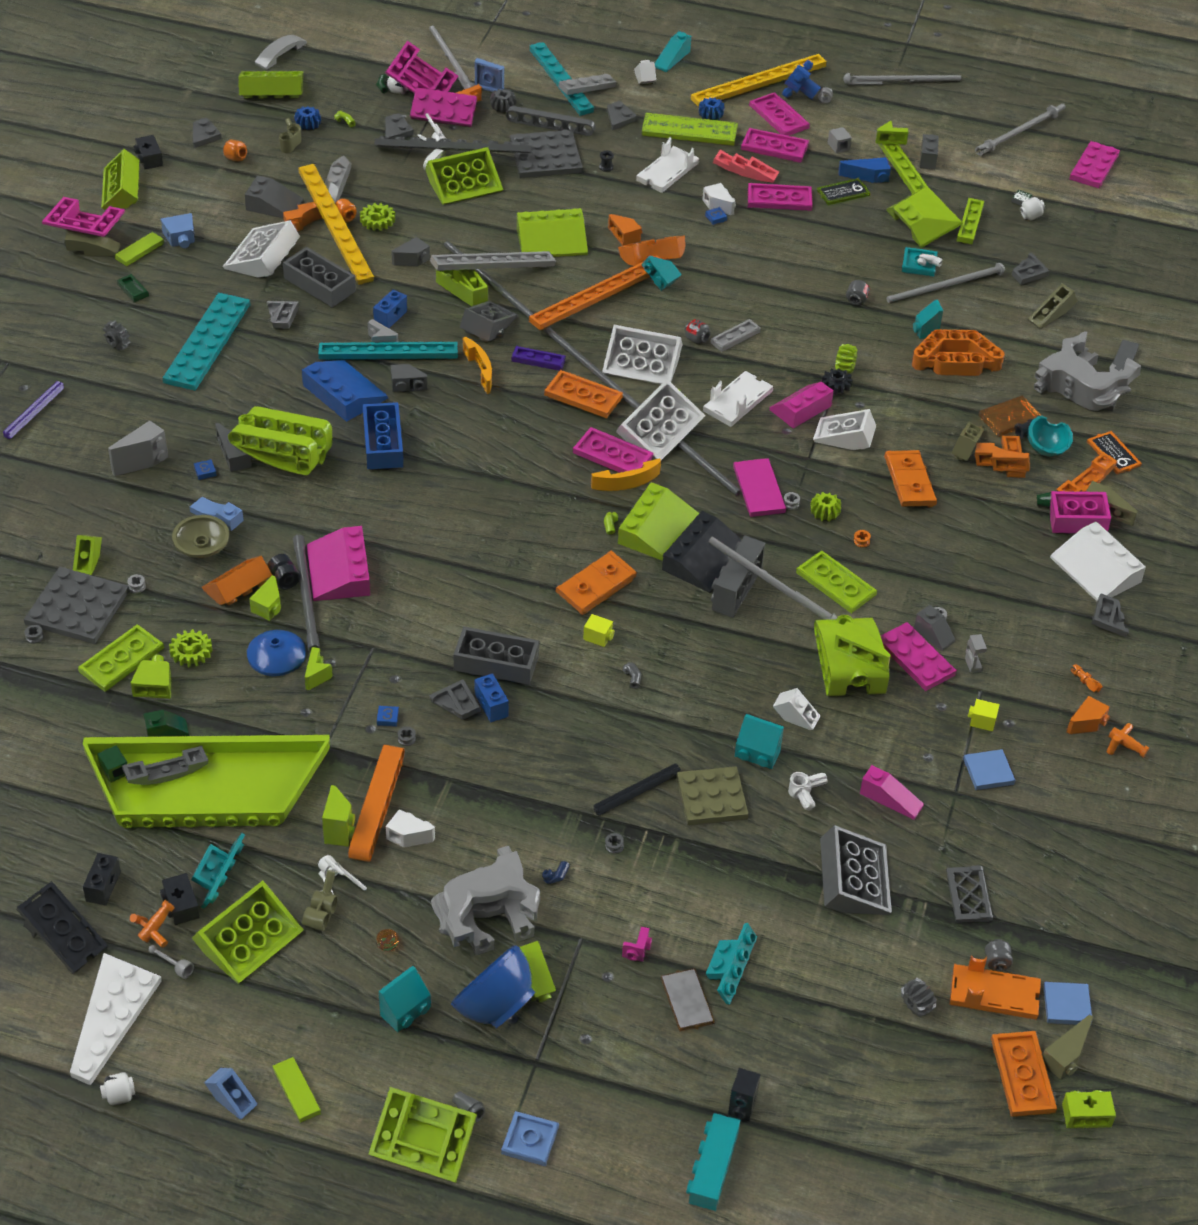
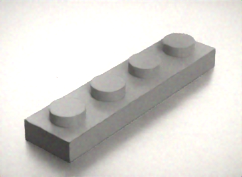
[558,74,617,95]

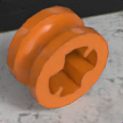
[854,530,871,547]

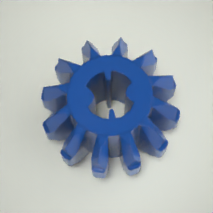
[699,97,725,120]
[294,106,321,131]

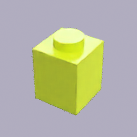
[583,614,615,647]
[968,699,1000,731]

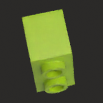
[1062,1090,1116,1128]

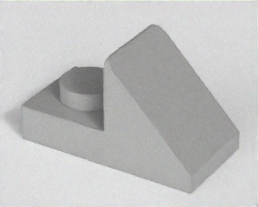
[368,319,398,342]

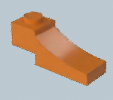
[283,202,323,231]
[975,443,1030,471]

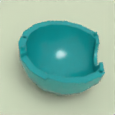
[1028,415,1073,457]

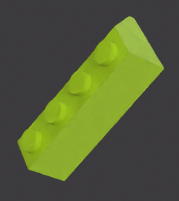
[101,149,140,209]

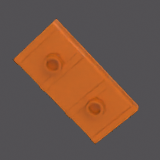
[884,450,937,508]
[556,550,637,615]

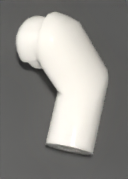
[917,254,943,267]

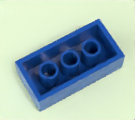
[363,402,404,469]

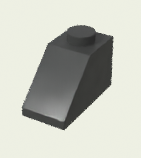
[391,237,430,266]
[914,605,955,651]

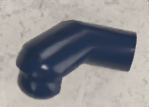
[542,861,570,884]

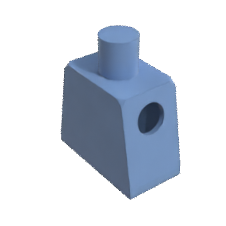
[161,213,195,248]

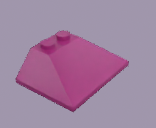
[385,40,458,94]
[42,197,125,237]

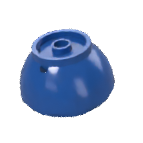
[451,945,535,1028]

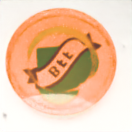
[376,929,398,951]

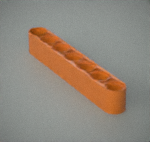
[348,745,405,862]

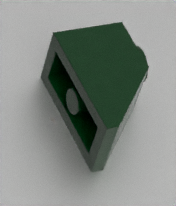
[143,710,189,737]

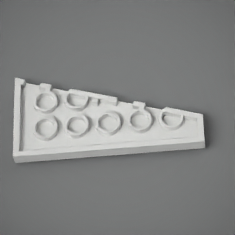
[70,953,162,1085]

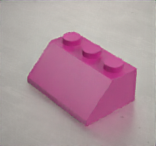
[769,382,833,429]
[1050,491,1111,533]

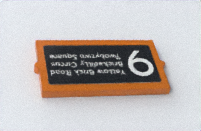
[1087,431,1142,474]

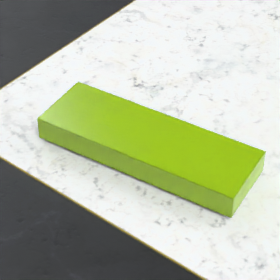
[115,232,164,266]
[273,1057,321,1123]

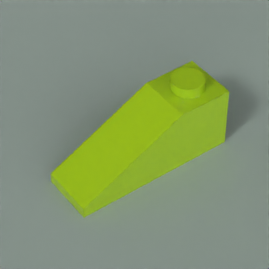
[834,621,891,671]

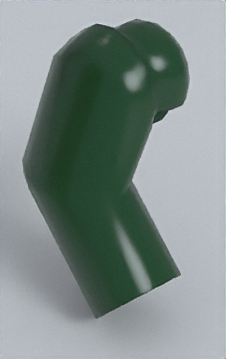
[376,74,389,93]

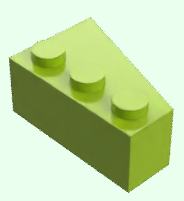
[436,269,488,306]

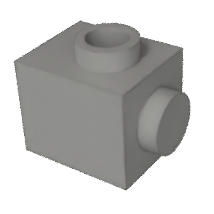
[828,127,852,153]

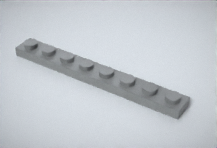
[430,251,556,271]

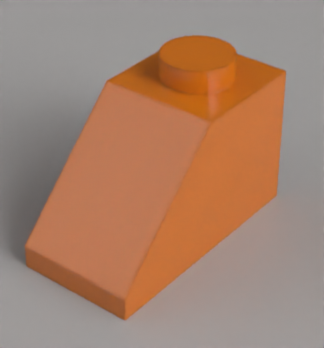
[608,214,642,246]
[1067,696,1110,734]

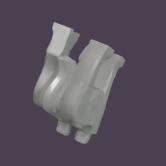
[1034,331,1141,411]
[431,846,540,955]

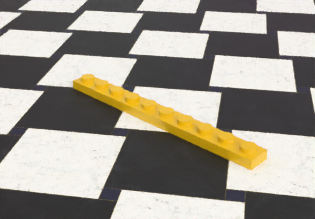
[691,54,827,107]
[299,164,374,285]

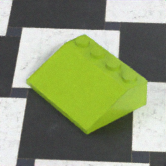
[238,71,303,98]
[425,147,503,205]
[517,208,588,257]
[618,482,699,561]
[192,880,304,984]

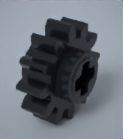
[822,368,853,395]

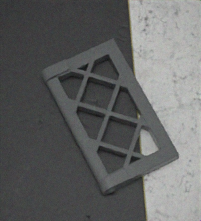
[946,865,993,923]

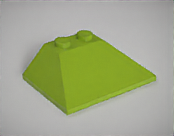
[887,186,962,248]
[368,1087,477,1182]

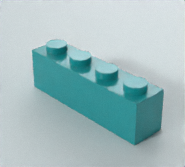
[686,1113,740,1211]

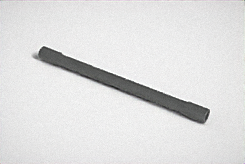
[293,535,320,652]

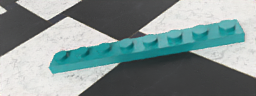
[530,42,594,116]
[319,342,458,360]

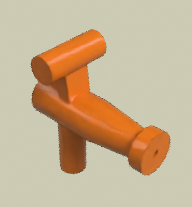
[1106,723,1149,758]
[129,900,175,948]

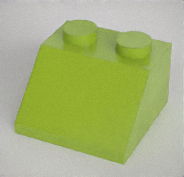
[322,785,356,847]

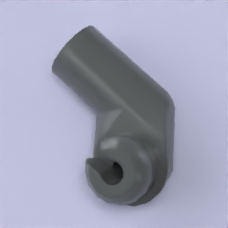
[622,662,642,689]

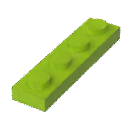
[957,198,984,244]

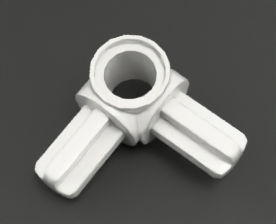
[788,772,828,811]

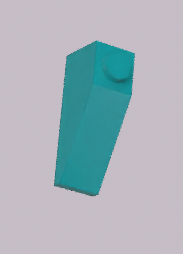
[655,31,692,72]

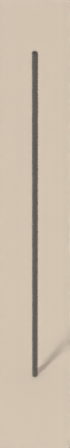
[444,241,741,496]

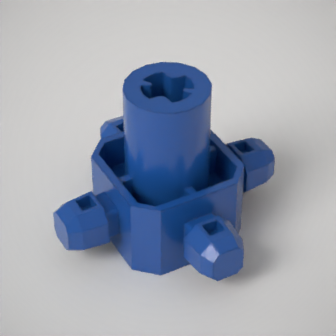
[782,60,821,100]

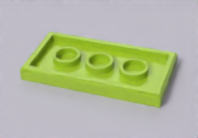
[796,550,877,614]
[78,624,164,692]

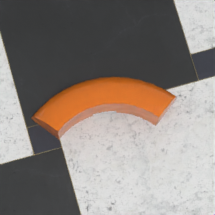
[618,235,685,266]

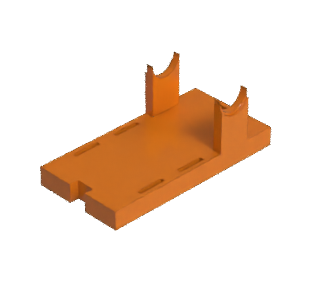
[949,955,1041,1020]

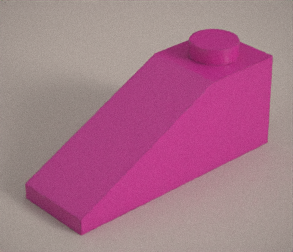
[860,765,924,820]

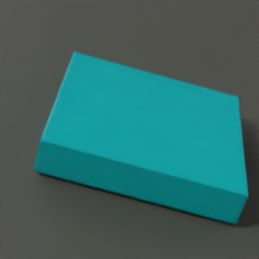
[901,247,938,277]

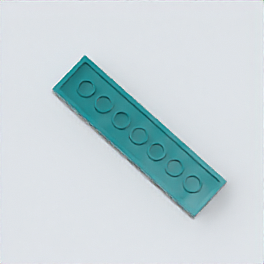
[162,292,250,391]

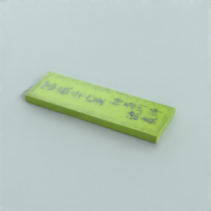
[642,113,738,146]

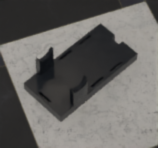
[16,881,108,974]

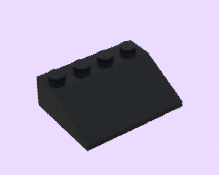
[662,511,742,593]

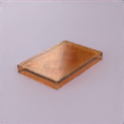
[979,395,1041,437]

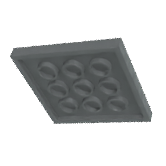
[510,130,583,178]
[24,567,130,644]

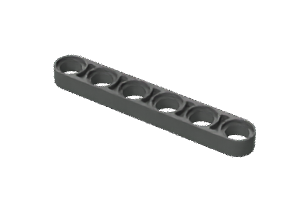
[506,106,596,136]

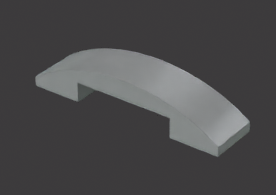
[255,35,307,70]

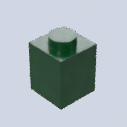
[98,745,127,783]

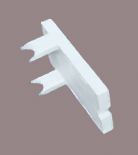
[636,137,699,193]
[703,371,773,427]

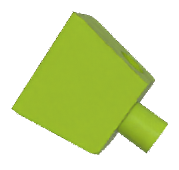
[131,655,171,699]

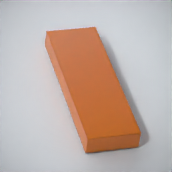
[1001,436,1026,478]

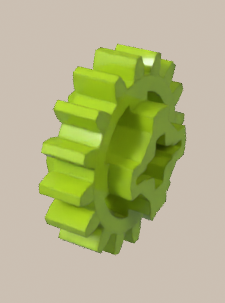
[360,203,395,231]
[169,629,213,667]

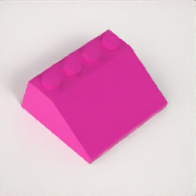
[307,526,370,601]

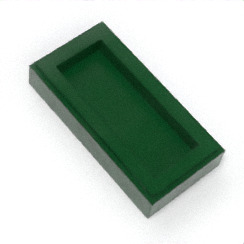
[117,274,149,302]

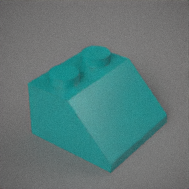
[735,714,784,769]
[379,966,431,1032]

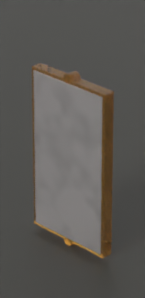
[661,968,714,1031]

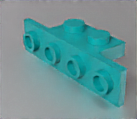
[191,833,245,909]
[706,923,757,1005]

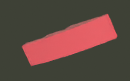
[712,150,779,183]

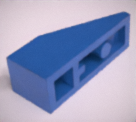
[838,157,891,183]

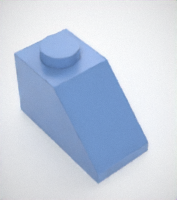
[204,1068,257,1119]

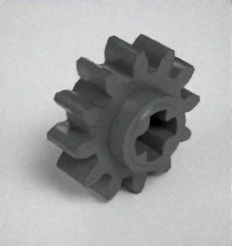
[103,320,131,351]

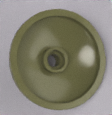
[172,515,229,558]

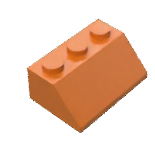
[202,555,272,606]

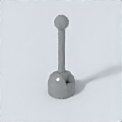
[148,945,194,979]

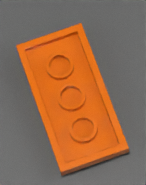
[544,370,623,418]
[991,1031,1057,1117]

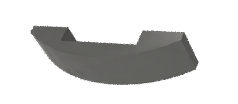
[122,746,208,785]

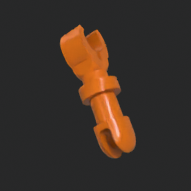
[1071,664,1103,692]

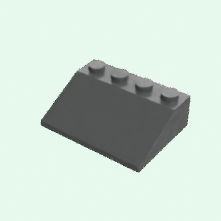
[820,825,892,915]

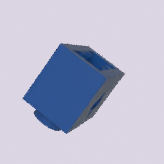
[373,290,407,328]
[474,673,509,723]

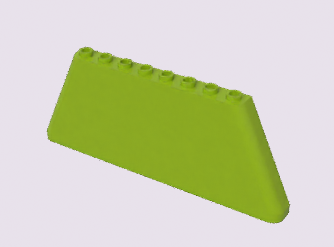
[83,735,330,828]

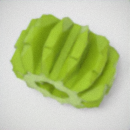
[835,344,858,374]
[810,492,841,522]

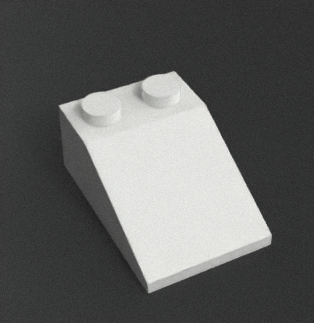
[813,409,876,450]

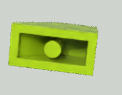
[73,535,102,575]
[249,575,281,621]

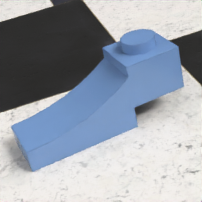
[190,496,244,531]

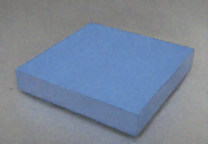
[475,58,504,92]
[963,749,1015,790]
[1043,982,1092,1025]
[501,1111,559,1166]

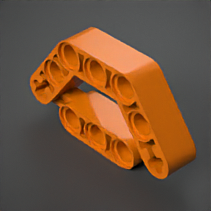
[912,329,1005,376]

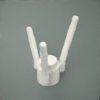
[418,113,446,141]
[318,855,367,895]

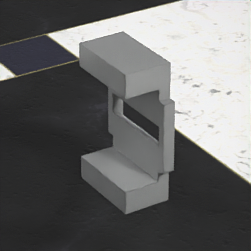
[965,634,987,673]

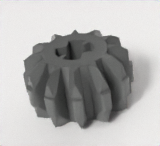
[490,89,516,112]
[901,978,937,1017]

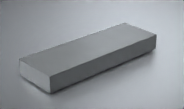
[711,319,761,352]

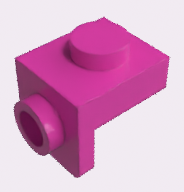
[622,927,652,962]

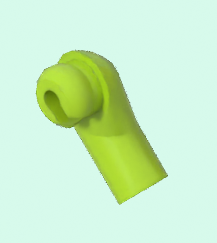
[334,111,356,127]
[604,512,618,534]

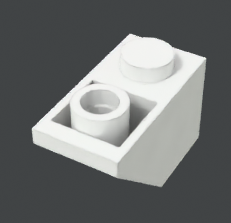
[634,60,656,84]
[703,183,736,215]
[773,688,820,730]
[386,809,435,848]

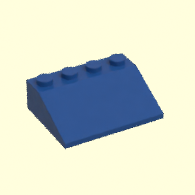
[302,360,388,422]

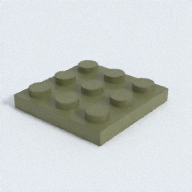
[677,766,749,825]

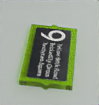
[817,178,870,205]

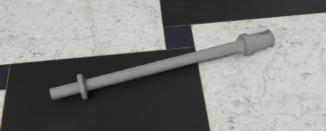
[975,103,1066,156]

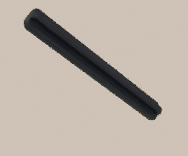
[593,763,681,815]

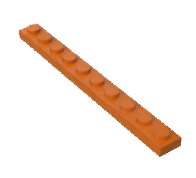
[529,255,660,330]

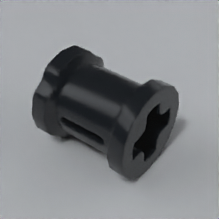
[599,150,614,172]
[1014,419,1033,439]

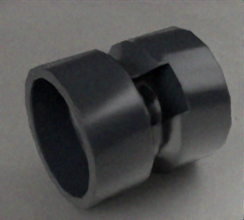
[267,554,300,590]

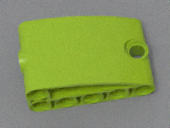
[228,406,333,475]
[814,615,889,696]

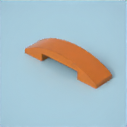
[1056,452,1117,492]

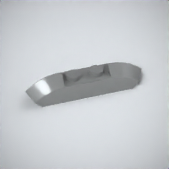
[324,156,352,203]

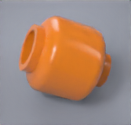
[223,140,247,162]
[335,198,357,223]

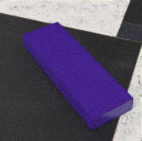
[511,346,566,371]

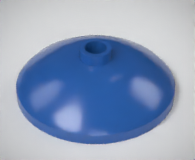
[247,630,306,676]

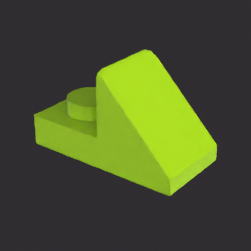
[875,121,909,145]
[305,647,333,690]

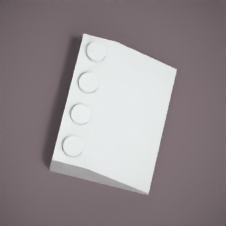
[223,220,300,278]
[602,325,682,385]
[616,379,705,460]
[1050,522,1146,601]

